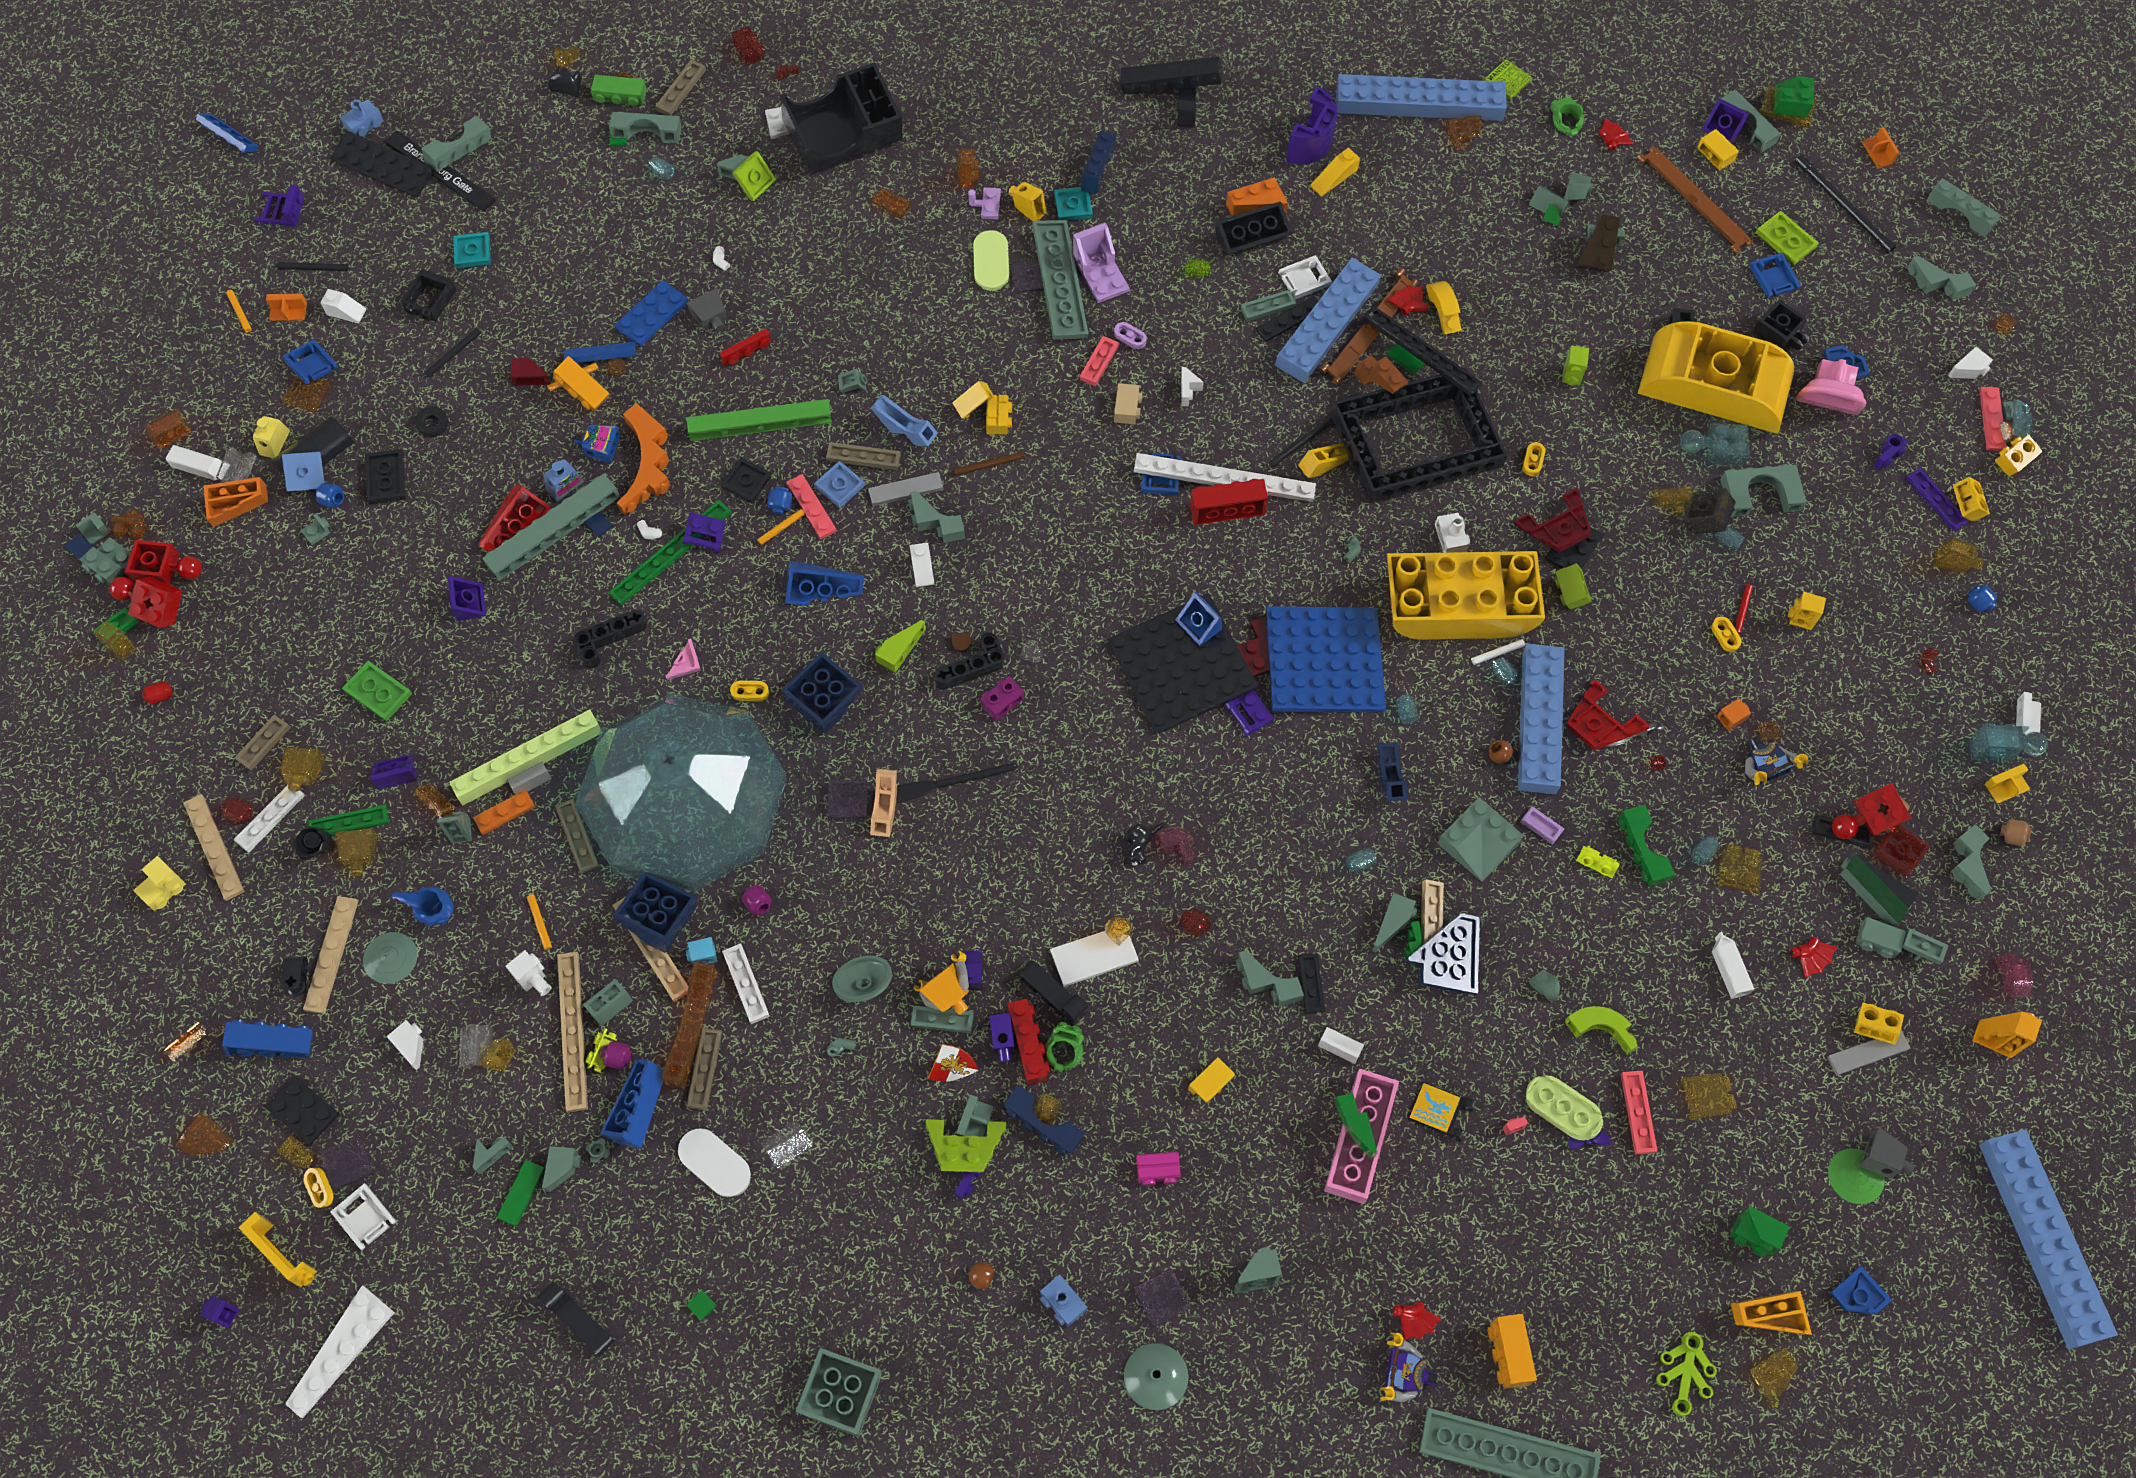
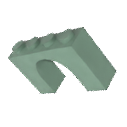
[1720,464,1807,517]

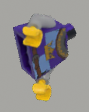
[1380,1332,1437,1403]

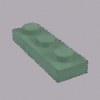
[1240,290,1296,322]
[911,1006,974,1033]

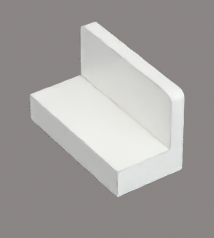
[2016,692,2041,737]
[1318,1027,1364,1064]

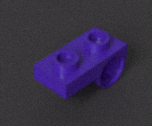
[1874,434,1908,470]
[955,1172,982,1200]

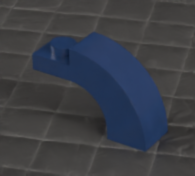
[1377,742,1408,802]

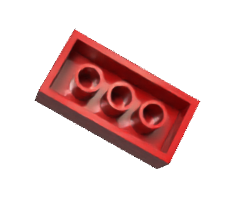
[1190,479,1268,526]

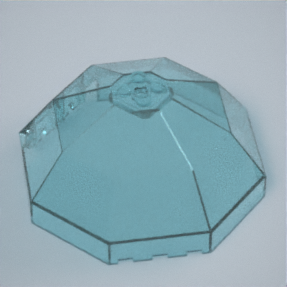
[575,694,787,892]

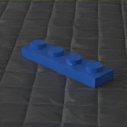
[196,113,259,153]

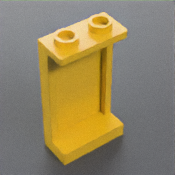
[238,1212,317,1287]

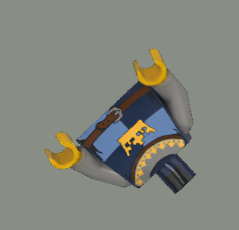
[1745,737,1809,785]

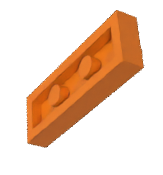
[473,790,535,835]

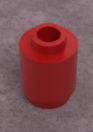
[141,681,174,705]

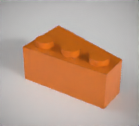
[1226,177,1288,216]
[204,477,268,527]

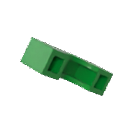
[1619,805,1675,887]

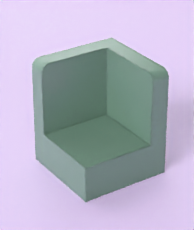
[76,512,111,545]

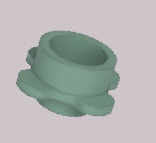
[586,1138,610,1163]

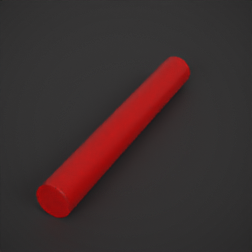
[1734,584,1753,635]

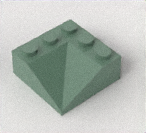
[1437,797,1524,882]
[796,1348,883,1437]

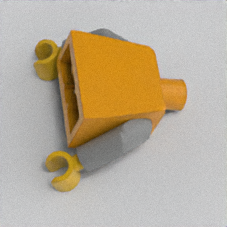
[913,951,969,1015]

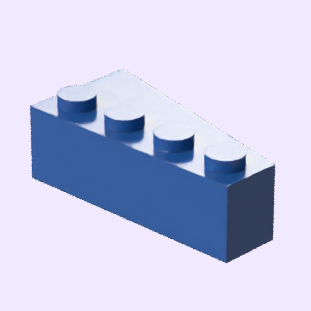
[222,1020,313,1058]
[600,1058,666,1148]

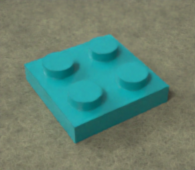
[1054,187,1093,221]
[453,232,491,268]

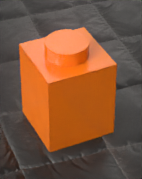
[1717,699,1751,731]

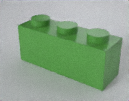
[591,75,647,106]

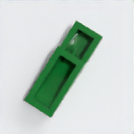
[1335,1093,1378,1158]

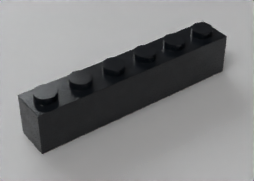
[1120,57,1223,95]

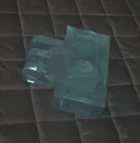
[2011,400,2034,438]

